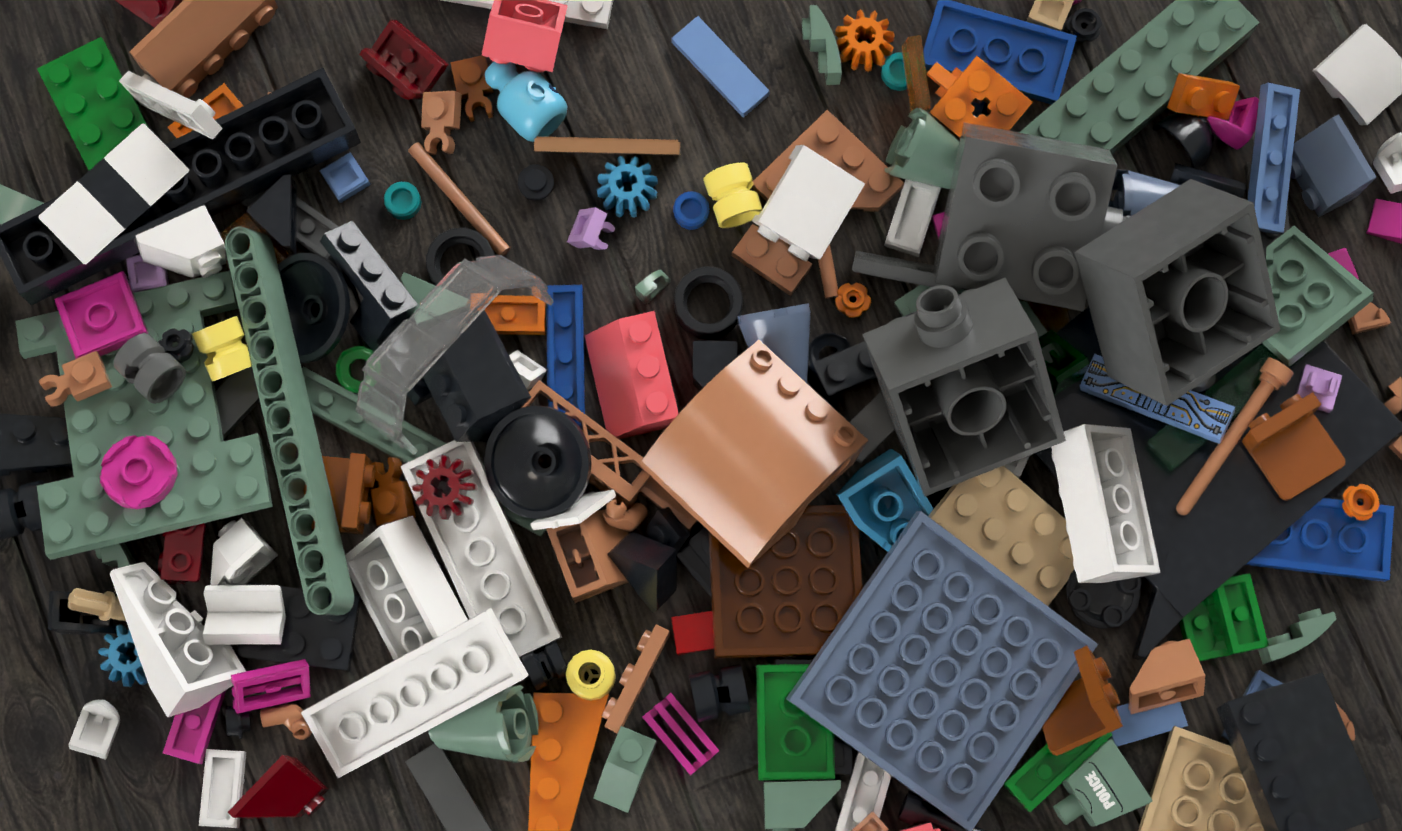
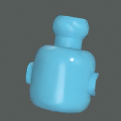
[484,62,567,142]

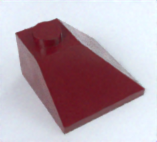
[228,755,328,819]

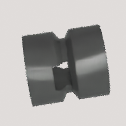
[114,333,186,404]

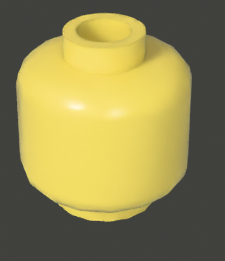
[566,650,616,701]

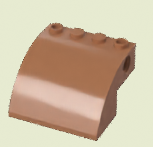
[640,340,868,568]

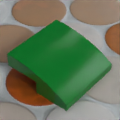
[1179,573,1269,662]

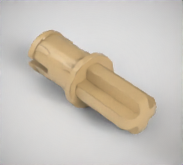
[68,588,126,621]

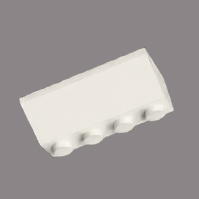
[1051,424,1160,583]
[345,516,468,660]

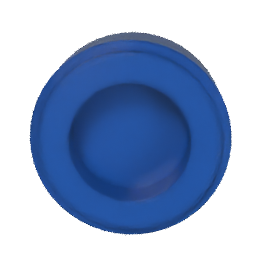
[673,191,709,230]

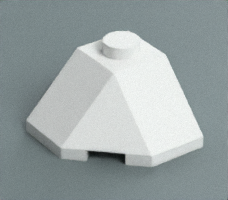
[211,518,278,585]

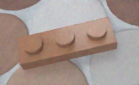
[602,624,670,734]

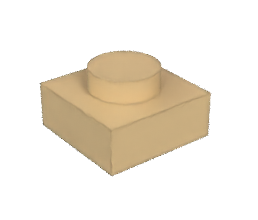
[1026,0,1074,31]

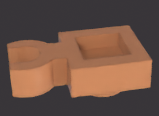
[421,91,462,155]
[39,351,112,407]

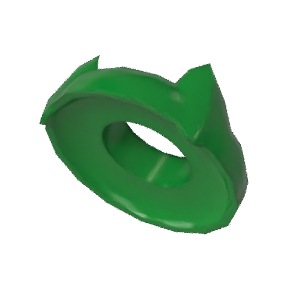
[336,346,383,393]

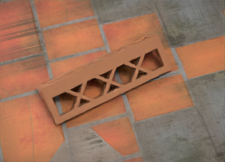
[522,380,651,510]

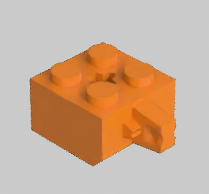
[926,56,1033,139]

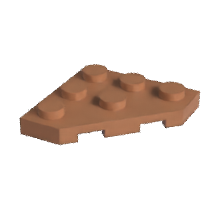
[752,110,904,211]

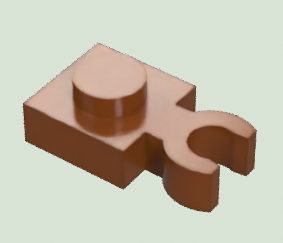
[450,55,494,122]
[371,457,416,526]

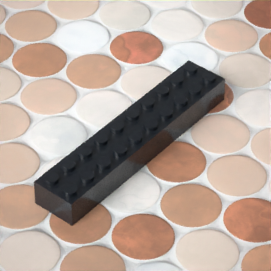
[0,68,361,306]

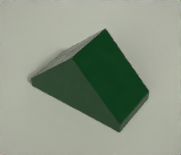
[1038,330,1090,396]

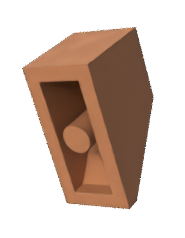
[1128,639,1206,715]

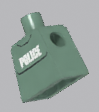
[1053,739,1153,826]

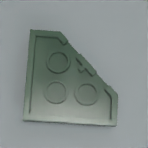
[1262,226,1373,367]

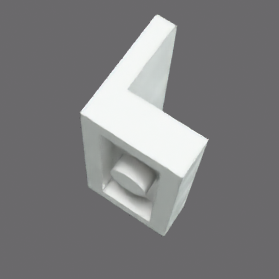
[203,585,286,645]

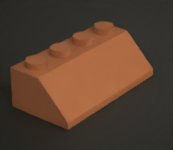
[129,0,278,98]

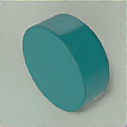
[881,52,918,91]
[384,182,422,220]

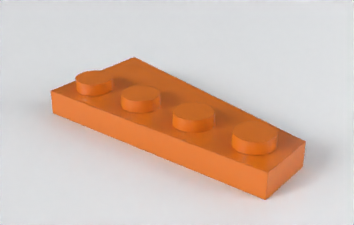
[528,692,609,831]

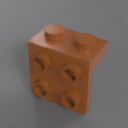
[1242,392,1346,501]
[303,453,376,534]
[1042,645,1123,756]

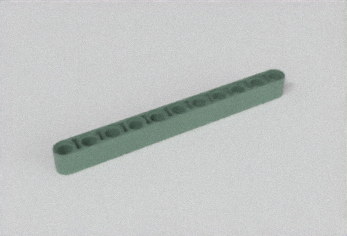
[225,226,354,616]

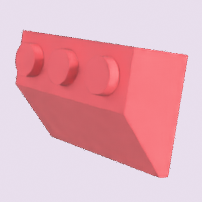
[584,311,679,439]

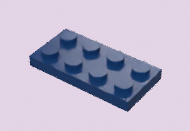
[919,0,1077,105]
[1246,498,1394,582]

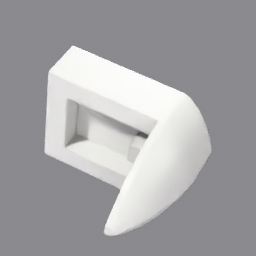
[1373,132,1402,194]
[69,700,120,759]

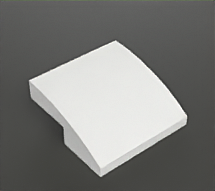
[1312,24,1402,125]

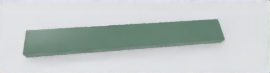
[302,366,546,538]

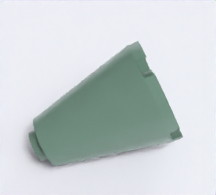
[885,107,960,189]
[428,685,539,763]

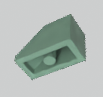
[593,726,657,813]
[763,780,841,831]

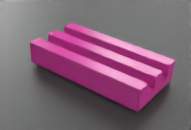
[231,659,311,714]
[642,693,719,776]

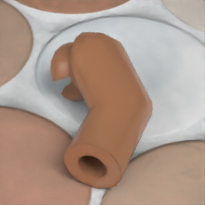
[603,500,648,532]
[260,703,312,740]

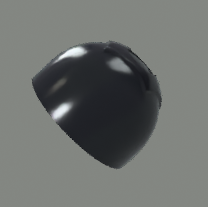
[1152,113,1214,169]

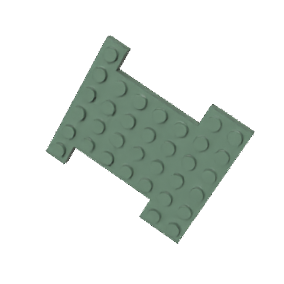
[16,271,273,560]

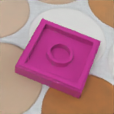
[54,271,149,359]

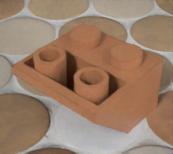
[546,509,629,603]

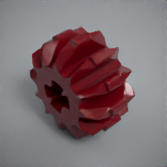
[412,455,478,520]

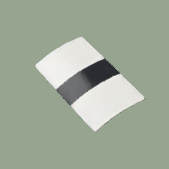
[39,124,189,264]

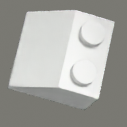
[136,205,226,278]

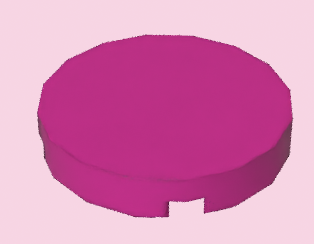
[100,435,178,510]

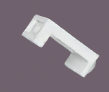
[752,145,865,261]

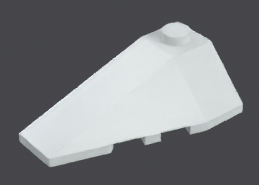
[110,562,246,717]

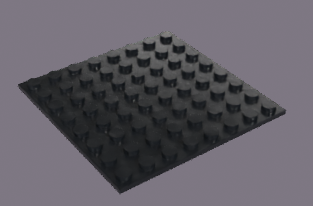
[1034,306,1402,618]

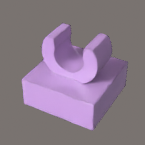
[567,207,615,250]
[1295,364,1342,413]

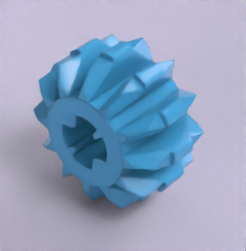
[597,155,658,218]
[98,625,147,687]

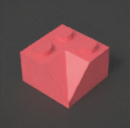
[482,0,568,72]

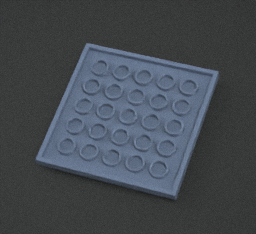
[786,511,1098,831]

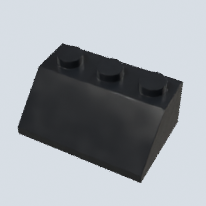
[410,308,531,442]

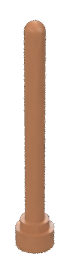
[1176,357,1294,515]

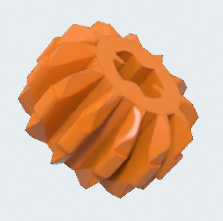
[835,9,895,72]

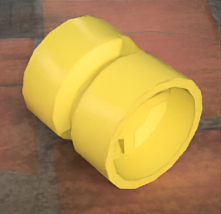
[703,163,763,228]
[192,316,252,382]

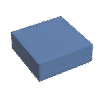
[320,152,371,203]

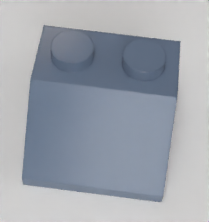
[1290,114,1376,217]

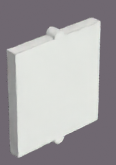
[530,490,616,530]

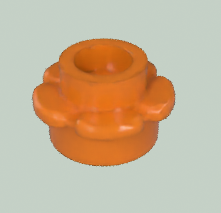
[835,282,871,318]
[1342,484,1379,521]

